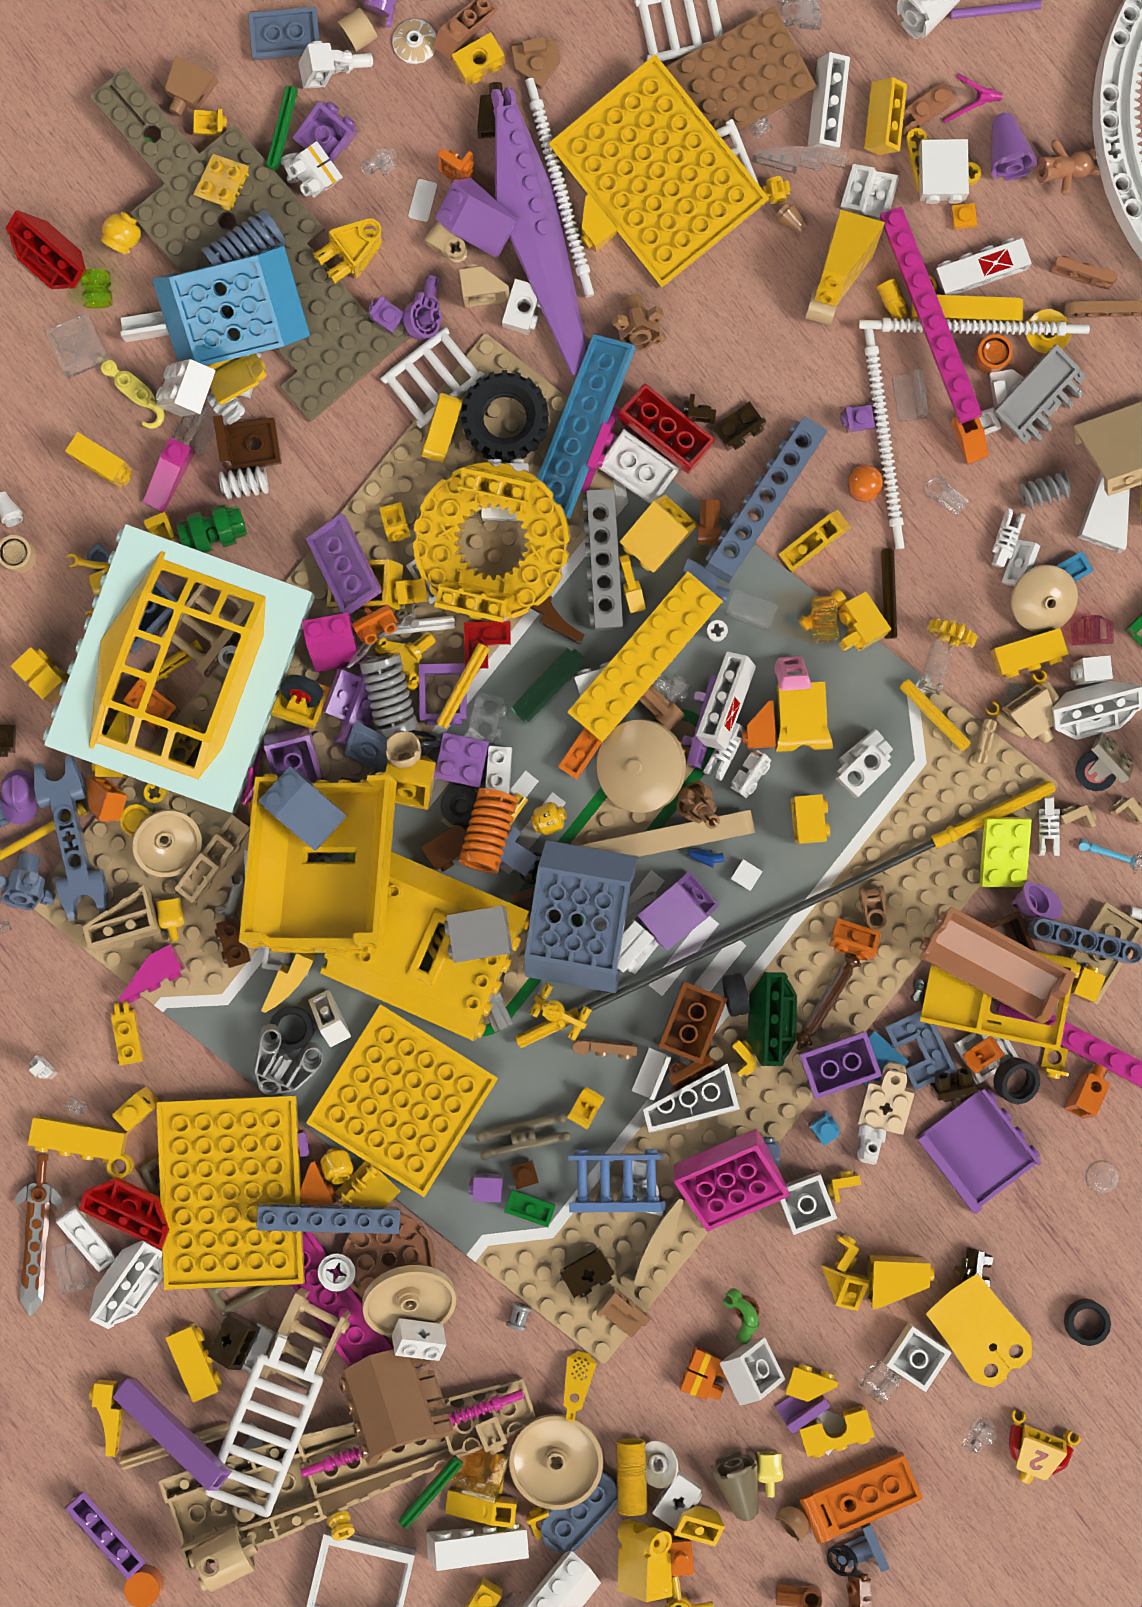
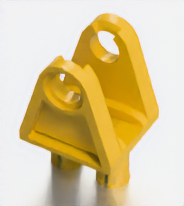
[313,218,382,284]

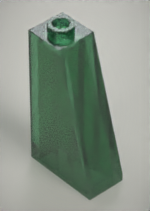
[511,648,585,726]

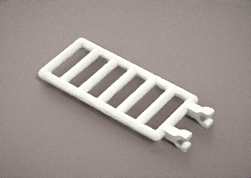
[204,1333,323,1517]

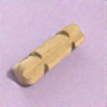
[974,719,997,764]

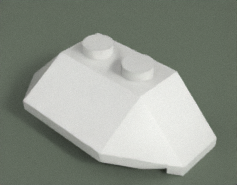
[1052,681,1142,740]
[88,1240,164,1329]

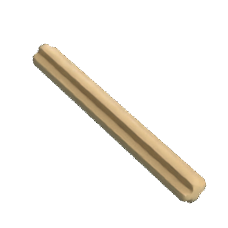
[119,1423,230,1470]

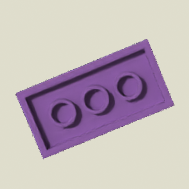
[306,513,382,615]

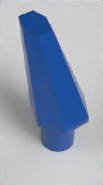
[688,849,724,868]

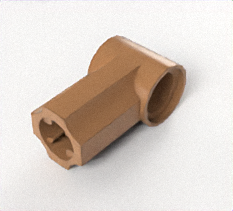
[639,685,685,730]

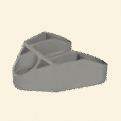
[254,1024,323,1095]

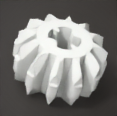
[207,391,245,425]

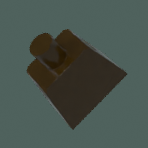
[477,82,506,139]

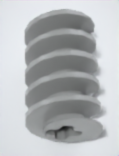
[1019,470,1071,510]

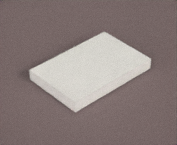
[597,429,680,505]

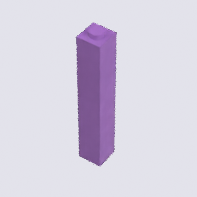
[113,1379,232,1491]

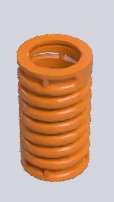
[458,788,518,874]

